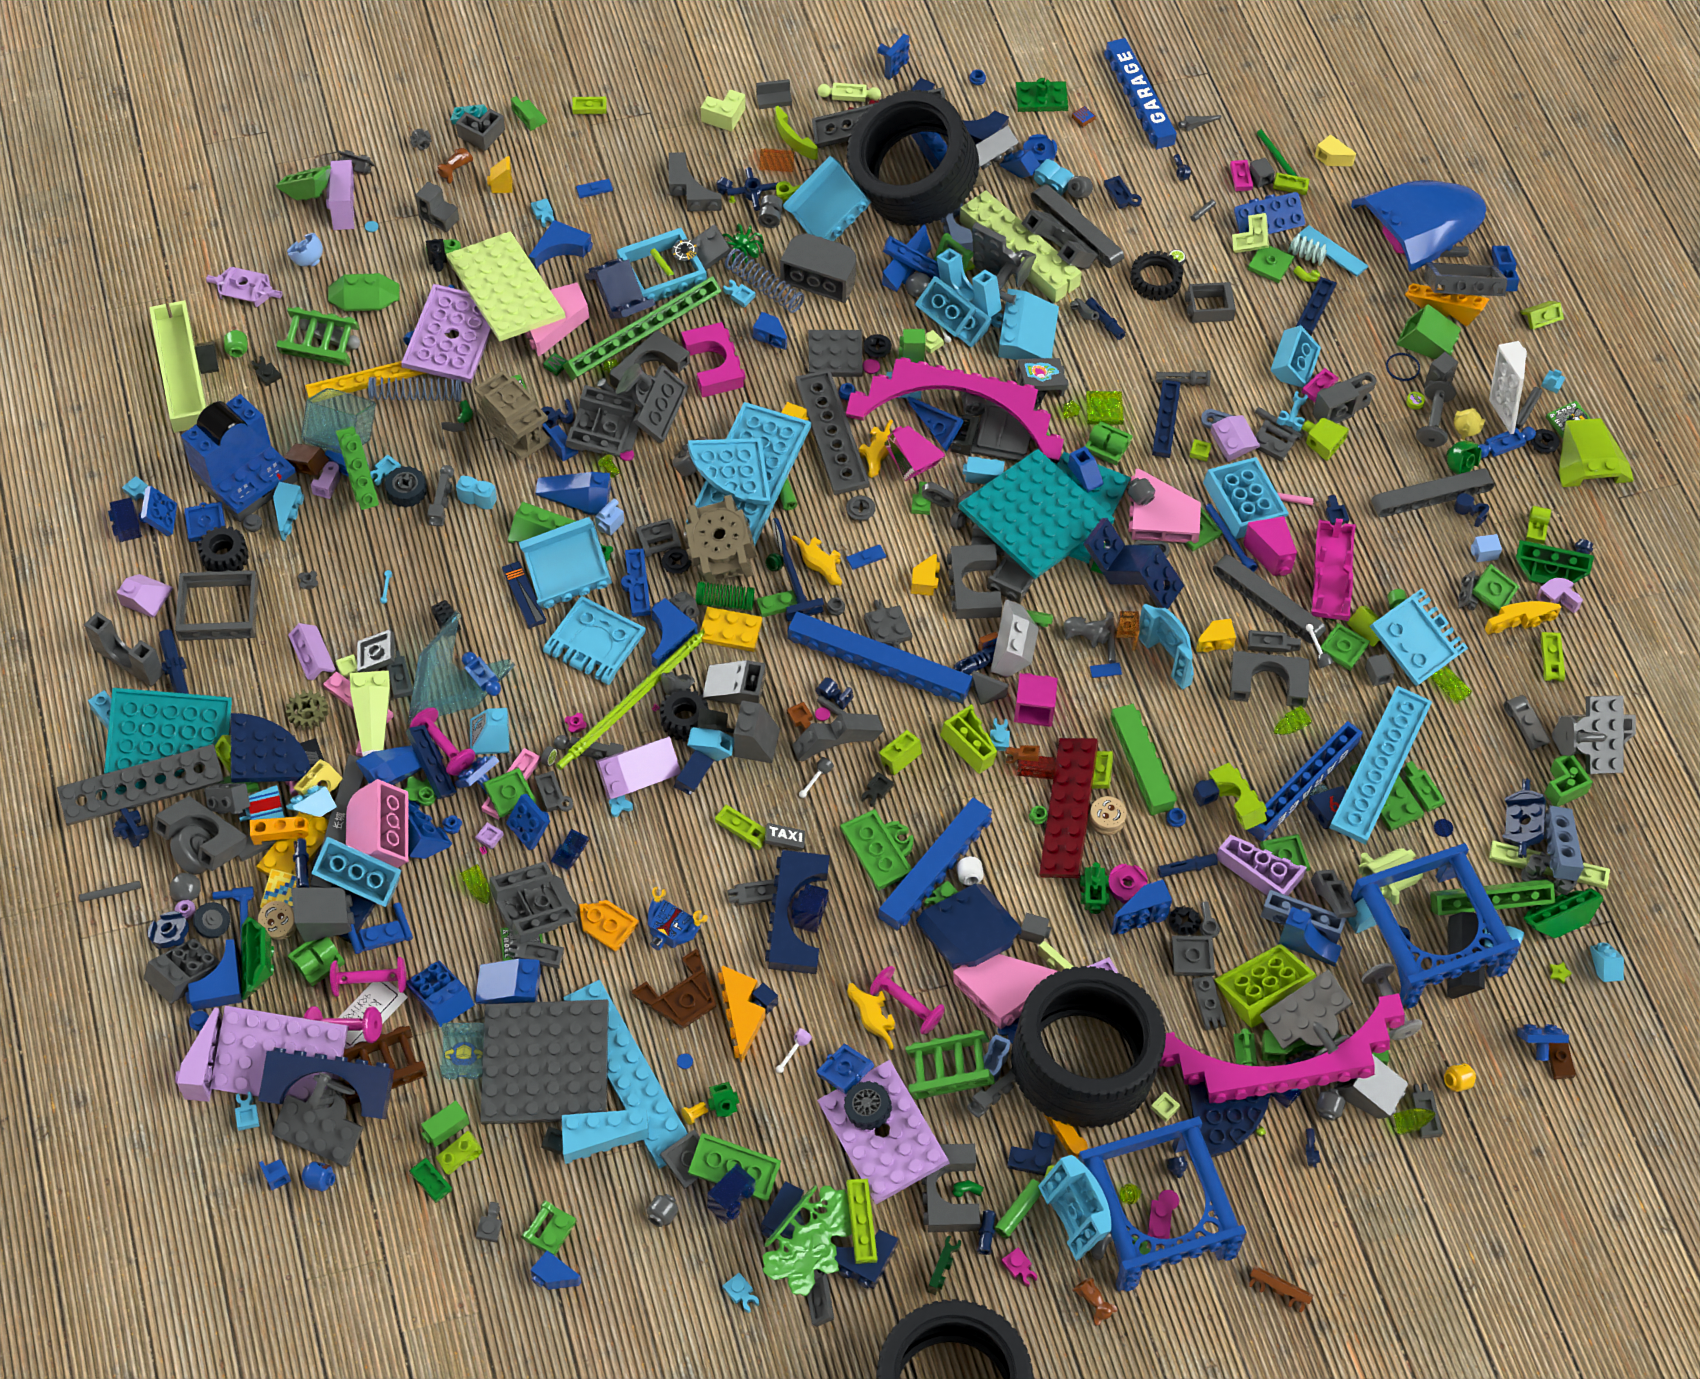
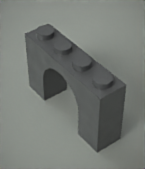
[1021,209,1098,269]
[609,330,690,398]
[947,544,1002,619]
[84,612,164,687]
[1229,651,1310,708]
[153,796,248,871]
[921,1143,980,1233]

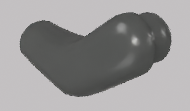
[1070,298,1099,320]
[1091,1232,1113,1260]

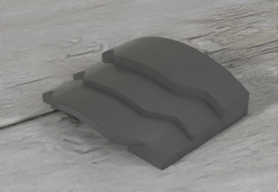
[566,385,639,457]
[489,861,578,943]

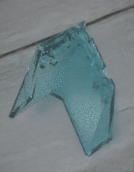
[408,610,515,724]

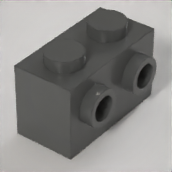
[1424,352,1459,386]
[205,783,250,814]

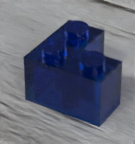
[792,884,829,933]
[707,1164,756,1224]

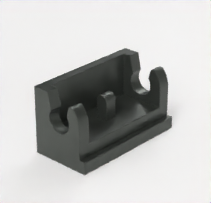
[950,415,979,456]

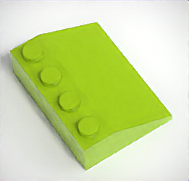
[1214,944,1316,1028]

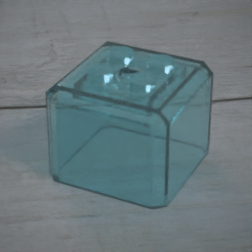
[301,388,376,454]

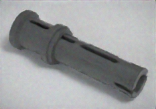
[1156,370,1211,386]

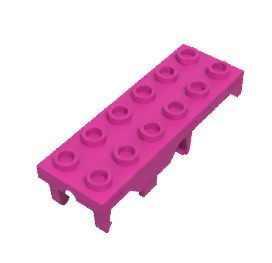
[1311,518,1356,621]

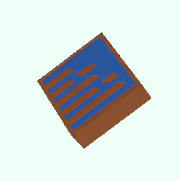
[1072,106,1096,128]
[978,632,998,651]

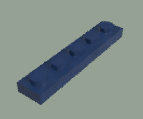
[1152,380,1181,458]

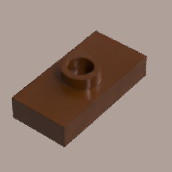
[1549,1043,1576,1080]

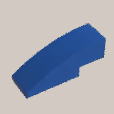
[1492,246,1519,291]

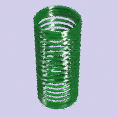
[695,581,755,611]

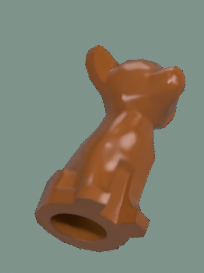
[437,148,473,184]
[1072,1277,1118,1326]

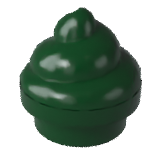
[765,553,784,571]

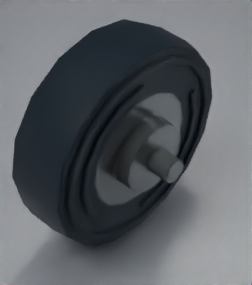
[193,902,230,939]

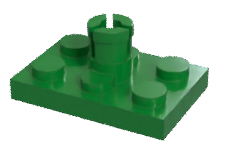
[1015,78,1068,112]

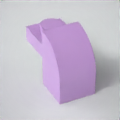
[1536,578,1583,614]

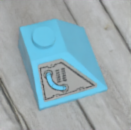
[470,708,509,755]

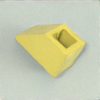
[1314,135,1356,166]

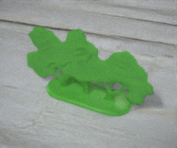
[763,1185,852,1296]

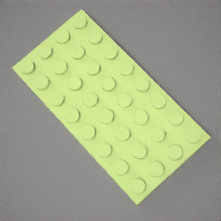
[446,231,566,342]

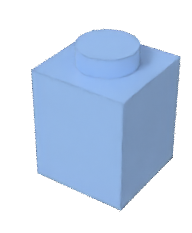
[1471,534,1502,562]

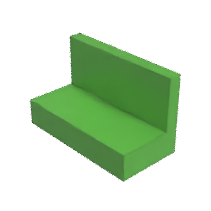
[511,96,548,131]

